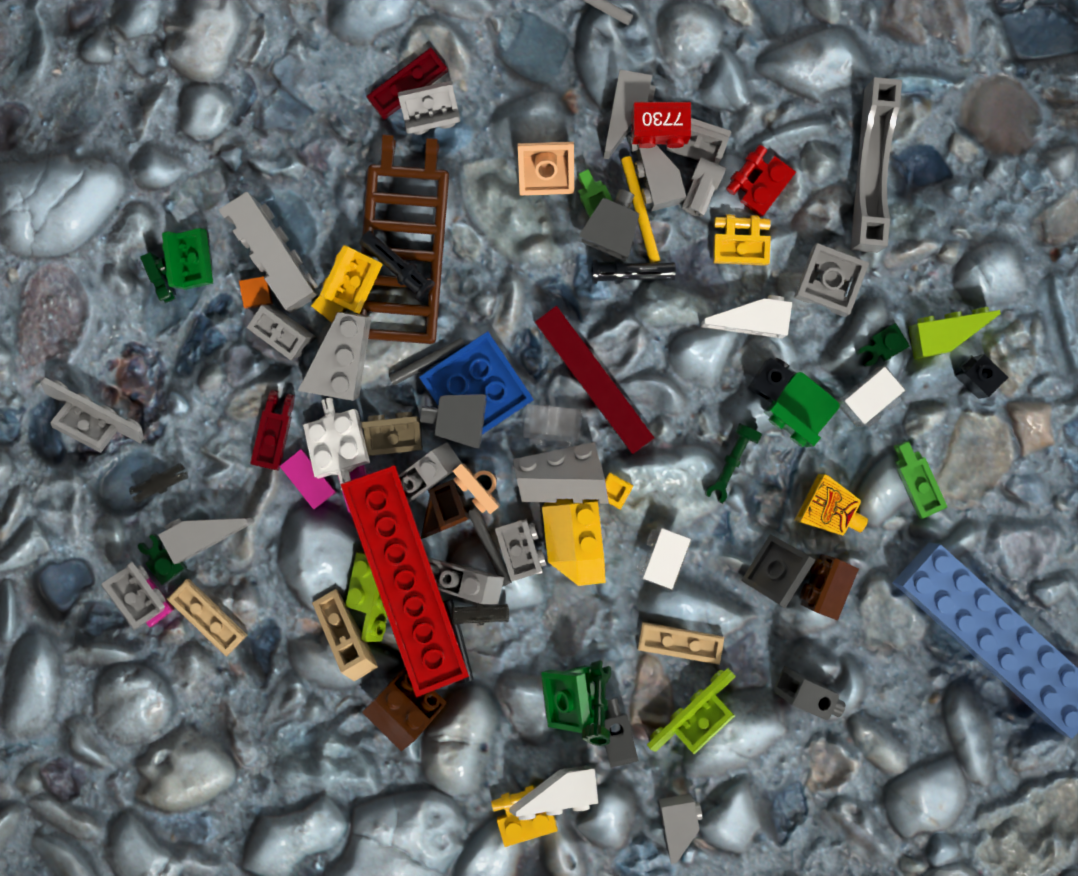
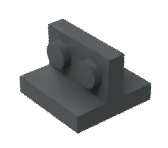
[741,534,815,608]

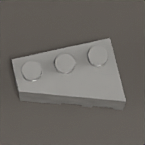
[298,311,372,401]
[513,442,609,504]

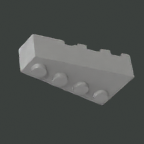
[218,192,319,313]

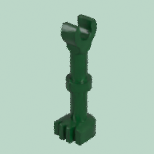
[705,423,762,504]
[582,660,611,746]

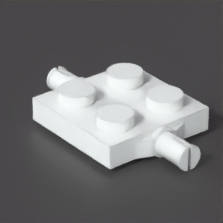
[303,398,370,491]

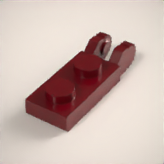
[250,390,295,471]

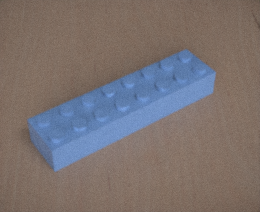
[892,542,1078,739]

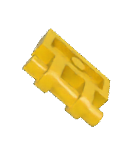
[713,214,771,266]
[491,785,558,847]

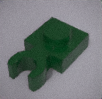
[140,252,176,303]
[856,323,910,367]
[137,534,187,585]

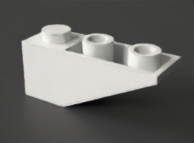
[509,765,598,820]

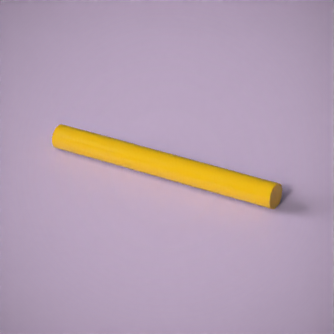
[621,156,661,263]

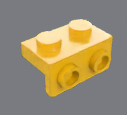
[320,245,383,314]

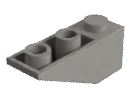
[628,132,686,211]
[399,442,462,503]
[427,557,504,604]

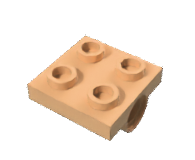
[453,464,500,514]

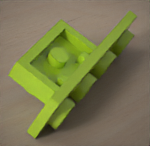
[345,552,387,642]
[647,668,736,754]

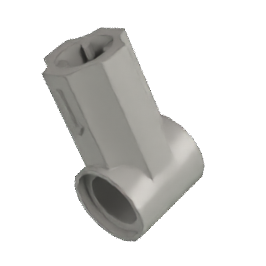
[681,157,726,217]

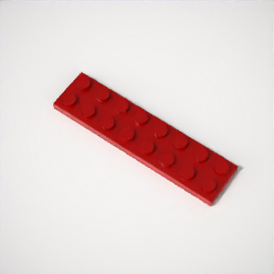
[341,465,469,697]

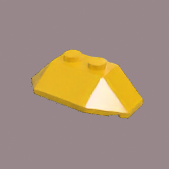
[542,499,606,586]

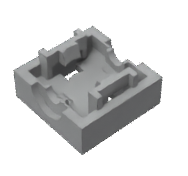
[793,243,869,317]

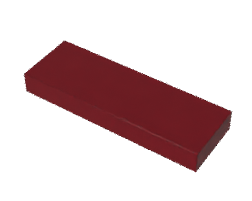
[366,47,448,120]

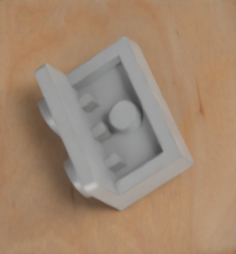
[398,81,461,135]
[495,518,547,582]
[101,562,166,631]

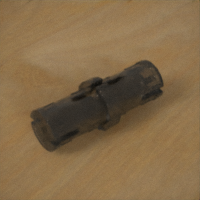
[129,463,189,503]
[452,603,509,626]

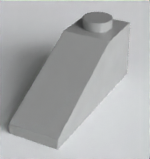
[604,70,656,159]
[158,517,255,564]

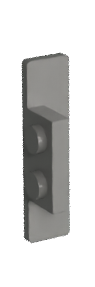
[40,377,144,453]

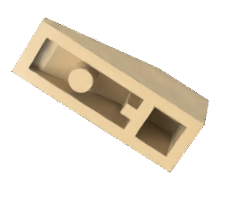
[312,589,378,681]

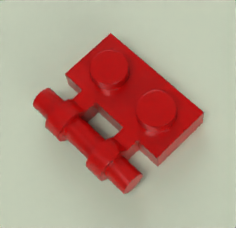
[726,145,796,218]

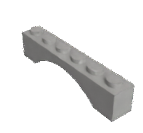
[850,77,902,253]

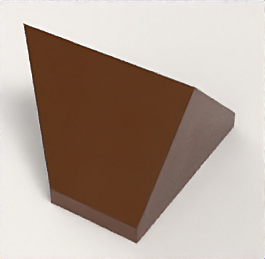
[420,479,470,539]

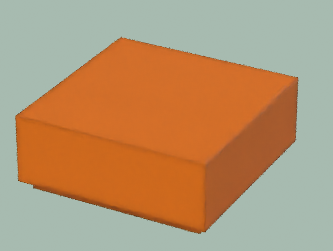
[239,276,273,309]

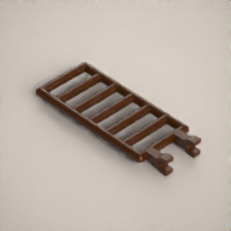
[356,135,449,344]

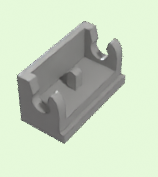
[666,118,731,164]
[247,304,316,361]

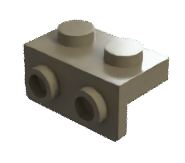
[361,412,423,456]

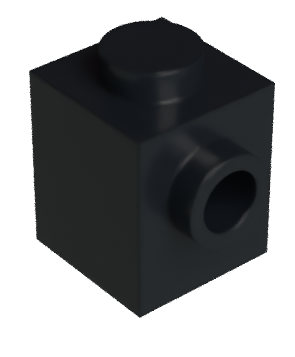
[955,354,1009,399]
[748,358,794,403]

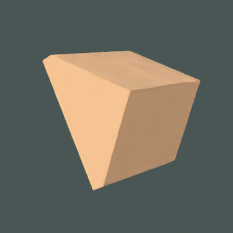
[518,142,574,196]

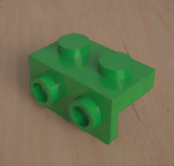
[162,228,213,290]

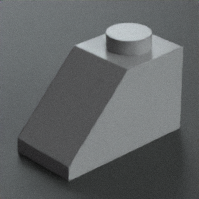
[658,794,703,864]

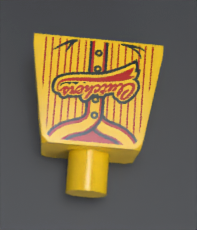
[795,474,868,536]

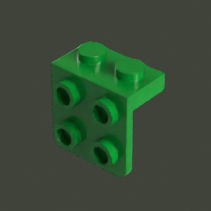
[764,372,840,448]

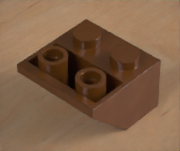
[800,554,859,621]
[362,667,447,752]

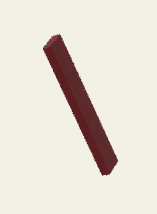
[534,306,655,454]

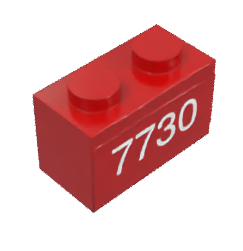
[632,102,691,148]

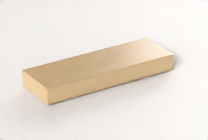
[167,578,248,657]
[637,622,725,665]

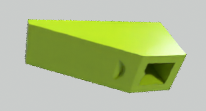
[908,307,1001,359]

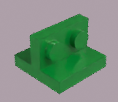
[541,665,595,733]

